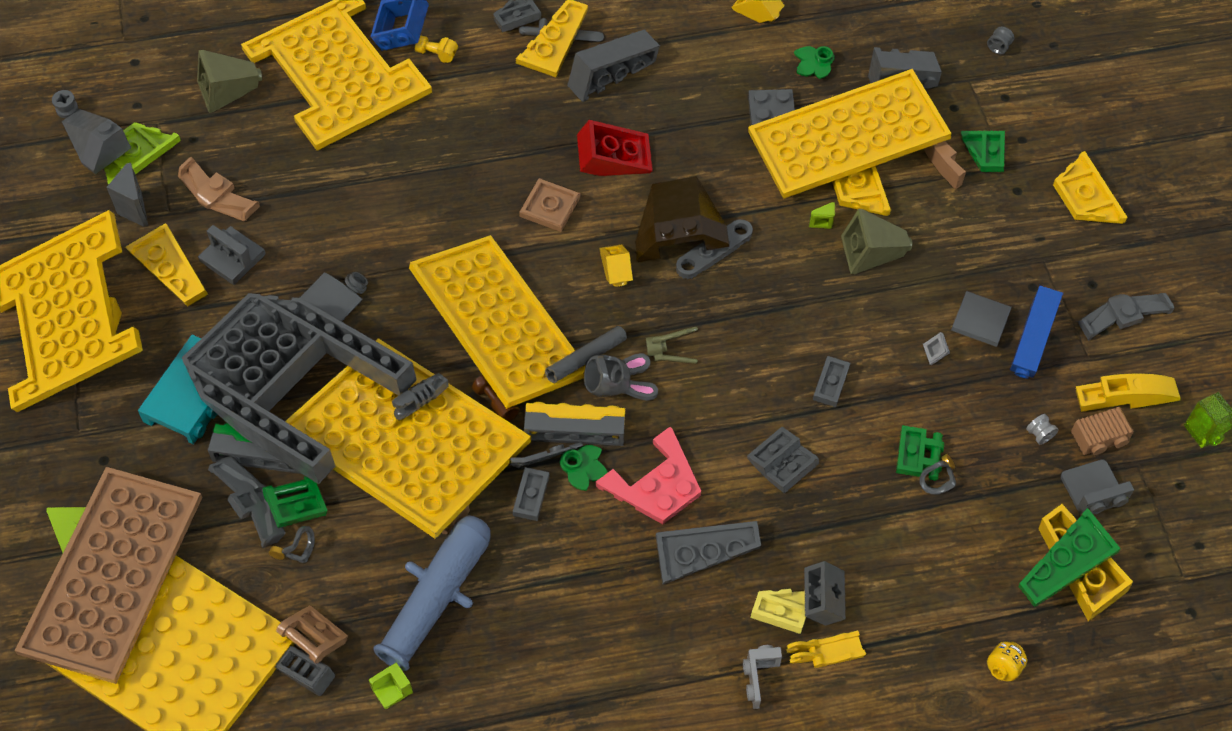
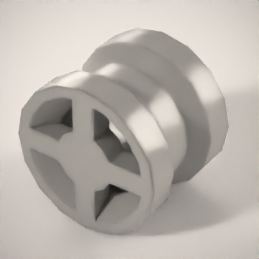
[1026,414,1059,445]

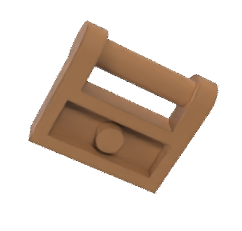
[276,605,348,664]

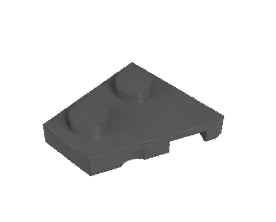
[493,0,542,33]

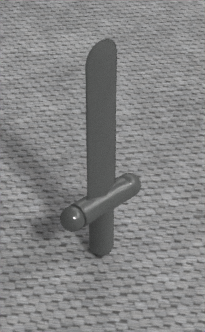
[519,18,604,42]

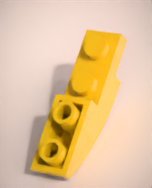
[1076,374,1180,412]

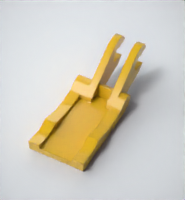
[786,630,866,668]

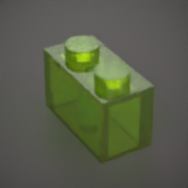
[1184,392,1232,448]

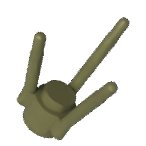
[646,327,698,364]

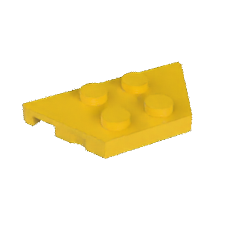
[1053,151,1128,224]
[832,166,891,216]

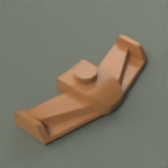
[178,157,260,222]

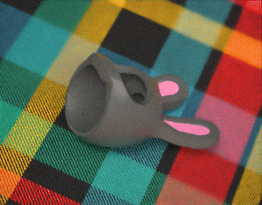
[584,353,658,401]

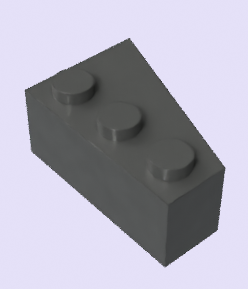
[868,47,942,89]

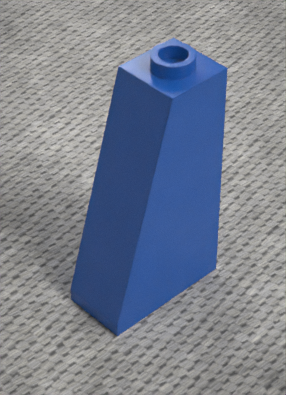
[1010,286,1063,379]

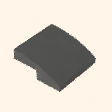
[300,272,362,322]
[951,291,1012,347]
[747,427,819,493]

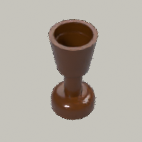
[472,375,520,422]

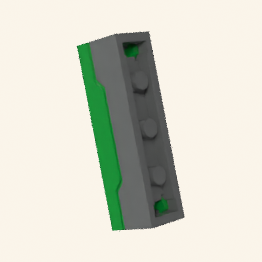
[208,424,302,474]

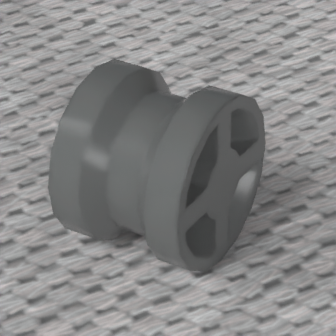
[987,26,1014,54]
[52,90,79,118]

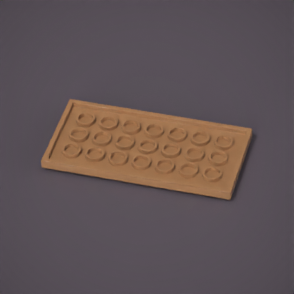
[15,467,202,684]

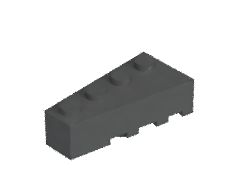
[567,29,660,102]

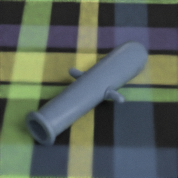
[373,515,491,671]

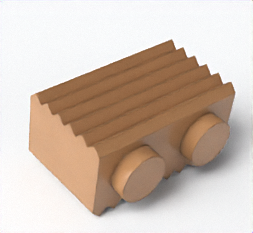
[1071,407,1134,455]

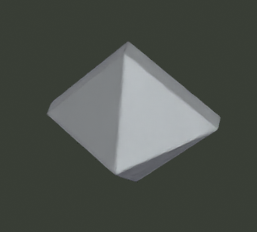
[923,332,950,365]

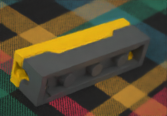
[524,402,625,446]

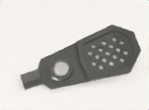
[510,442,583,469]

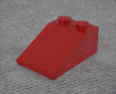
[577,120,652,176]

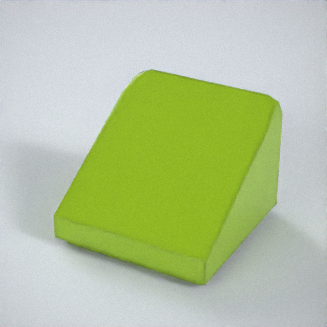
[809,202,835,229]

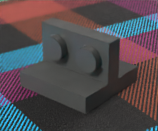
[198,225,266,285]

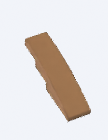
[924,140,966,190]

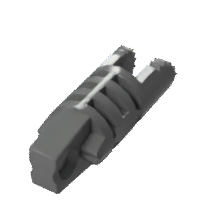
[392,373,449,420]

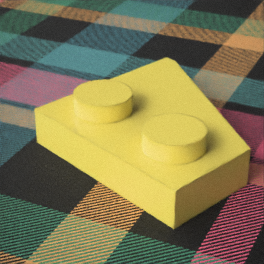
[750,589,806,634]

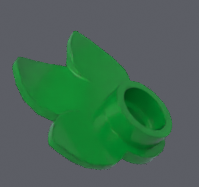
[794,46,834,79]
[560,445,608,491]

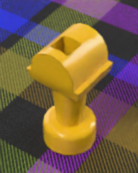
[415,35,458,63]

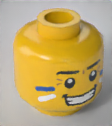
[987,642,1027,682]

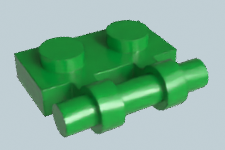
[896,425,944,481]

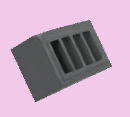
[275,646,335,696]

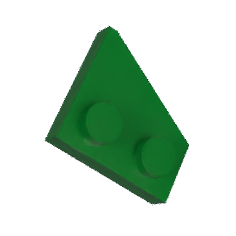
[961,131,1005,172]

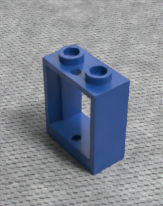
[370,0,429,51]

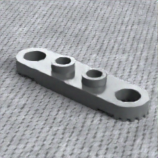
[676,219,753,279]

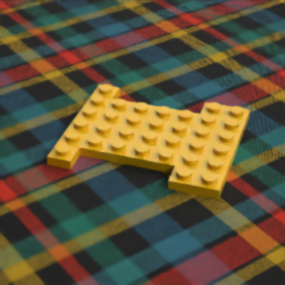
[241,0,432,151]
[0,210,143,412]

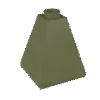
[197,50,262,113]
[841,209,912,274]

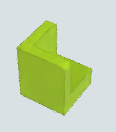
[369,662,413,709]

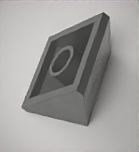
[107,163,148,227]

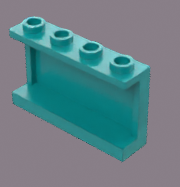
[138,334,217,444]

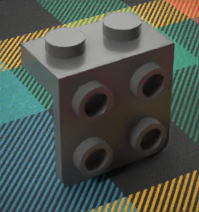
[1061,460,1134,516]

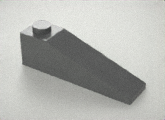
[62,109,131,174]

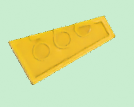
[516,0,588,77]

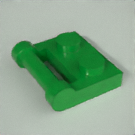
[263,476,328,528]

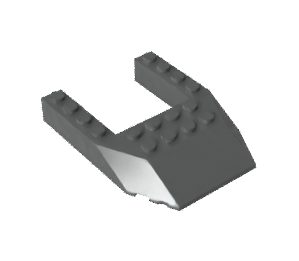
[182,293,417,484]

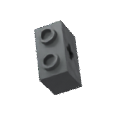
[804,561,846,626]

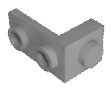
[743,645,782,709]

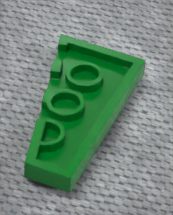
[1018,508,1121,608]

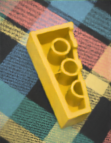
[1039,504,1133,622]

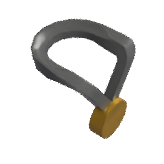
[920,454,956,494]
[269,526,315,563]

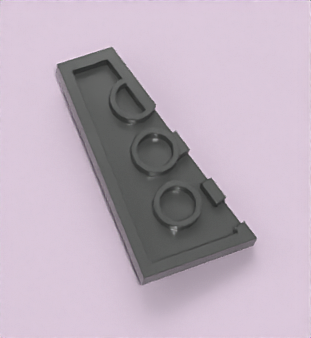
[655,521,761,585]

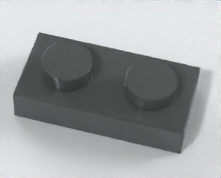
[813,356,850,407]
[513,467,550,521]

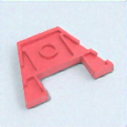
[596,427,701,524]

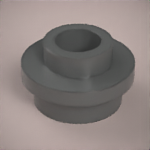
[345,272,368,294]

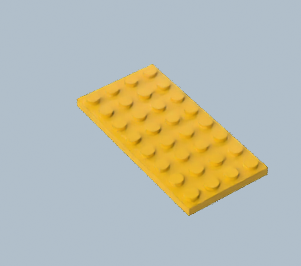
[748,69,951,199]
[409,235,586,409]

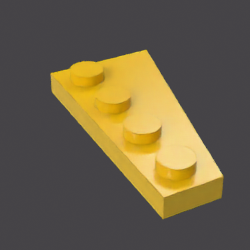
[125,223,208,307]

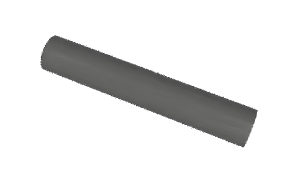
[545,326,627,383]

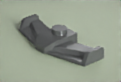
[1077,293,1174,341]
[208,456,286,548]

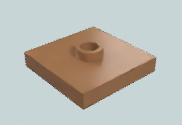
[519,178,580,232]

